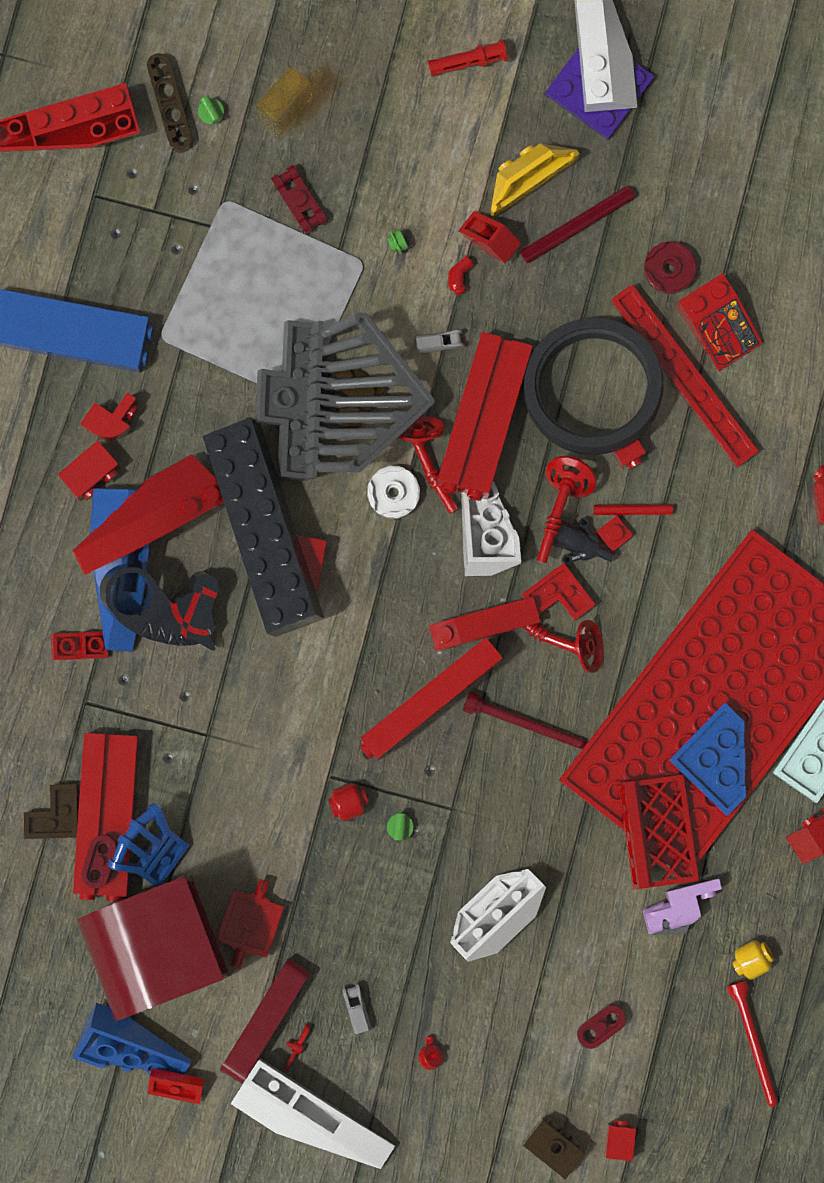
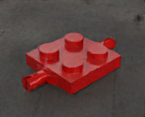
[216,879,284,969]

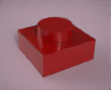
[596,515,633,552]

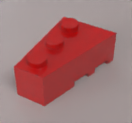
[785,807,824,864]

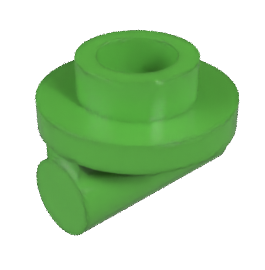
[198,95,224,125]
[387,813,413,841]

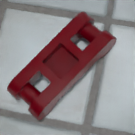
[270,164,328,235]

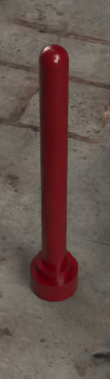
[462,691,585,749]

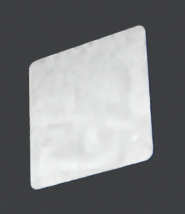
[161,201,363,384]

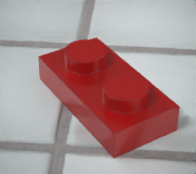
[147,1069,204,1104]

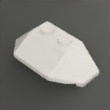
[450,869,546,962]

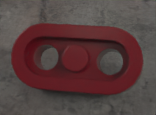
[81,835,117,888]
[577,1005,626,1049]

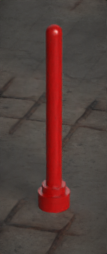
[726,980,778,1107]

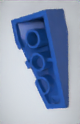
[72,1003,191,1075]

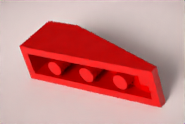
[429,597,541,652]

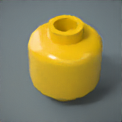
[732,940,774,980]

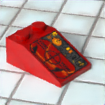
[676,273,763,372]

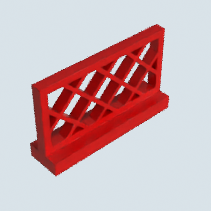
[618,775,699,890]

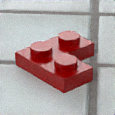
[521,563,596,621]

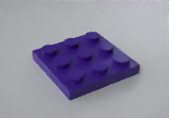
[545,48,654,140]

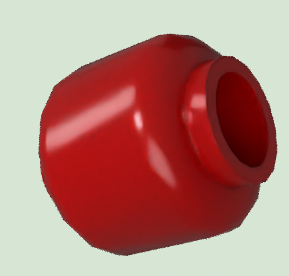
[328,783,369,821]

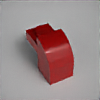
[80,392,138,441]

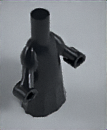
[552,517,615,566]

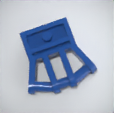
[108,803,190,887]

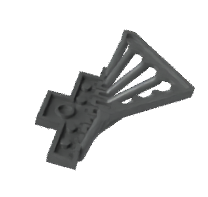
[255,312,434,481]

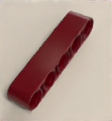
[220,957,311,1084]

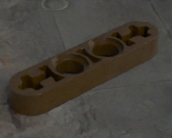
[147,53,192,153]

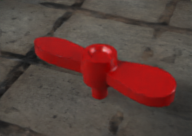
[284,1024,310,1072]

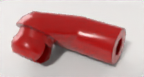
[448,256,474,295]

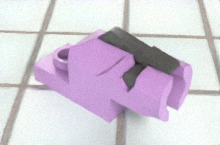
[643,879,722,935]

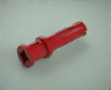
[428,39,508,77]

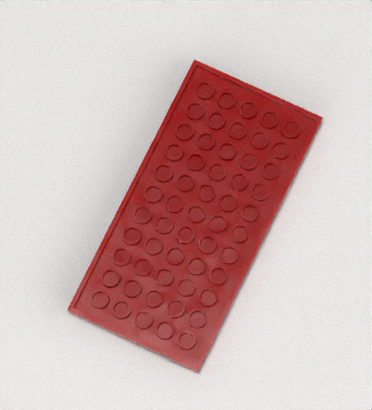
[558,529,824,877]

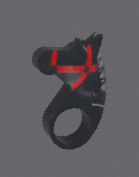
[100,564,219,651]

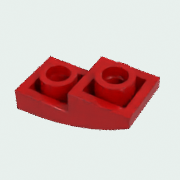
[51,632,108,661]

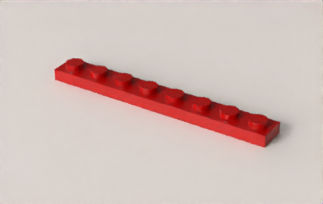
[611,284,759,468]

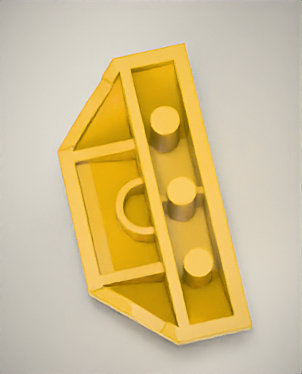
[490,143,580,219]

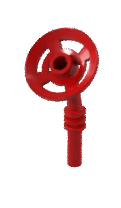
[397,415,458,514]
[537,456,597,563]
[523,620,603,673]

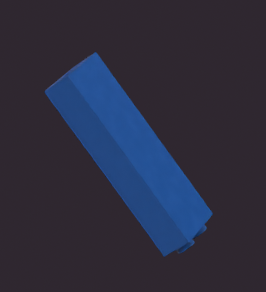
[0,289,154,373]

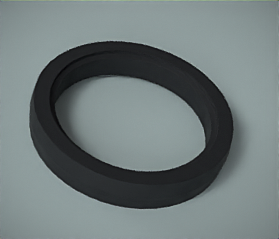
[523,318,663,455]

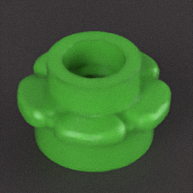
[387,229,408,254]

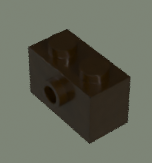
[522,1118,585,1180]

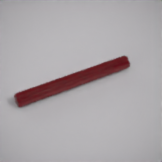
[520,186,635,263]

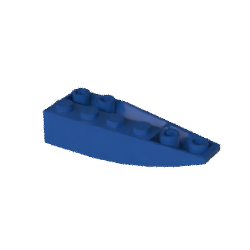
[89,489,150,652]

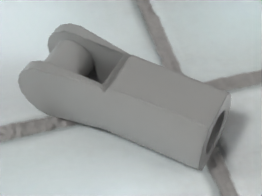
[416,330,465,354]
[342,983,372,1034]

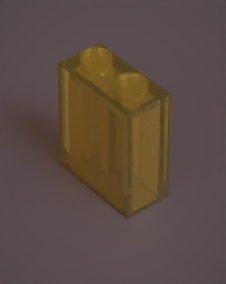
[256,66,312,137]

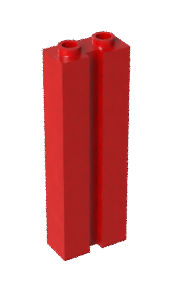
[437,331,532,501]
[360,637,502,761]
[73,733,140,902]

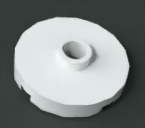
[367,466,420,519]

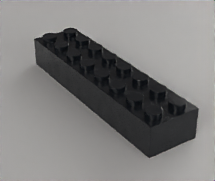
[202,417,325,637]

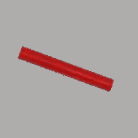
[593,504,673,515]

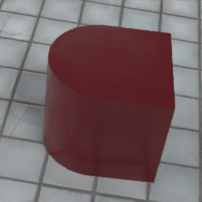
[77,876,230,1022]

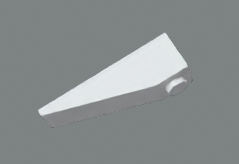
[461,481,521,576]

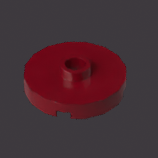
[643,242,696,294]

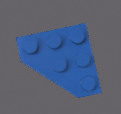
[669,703,746,816]

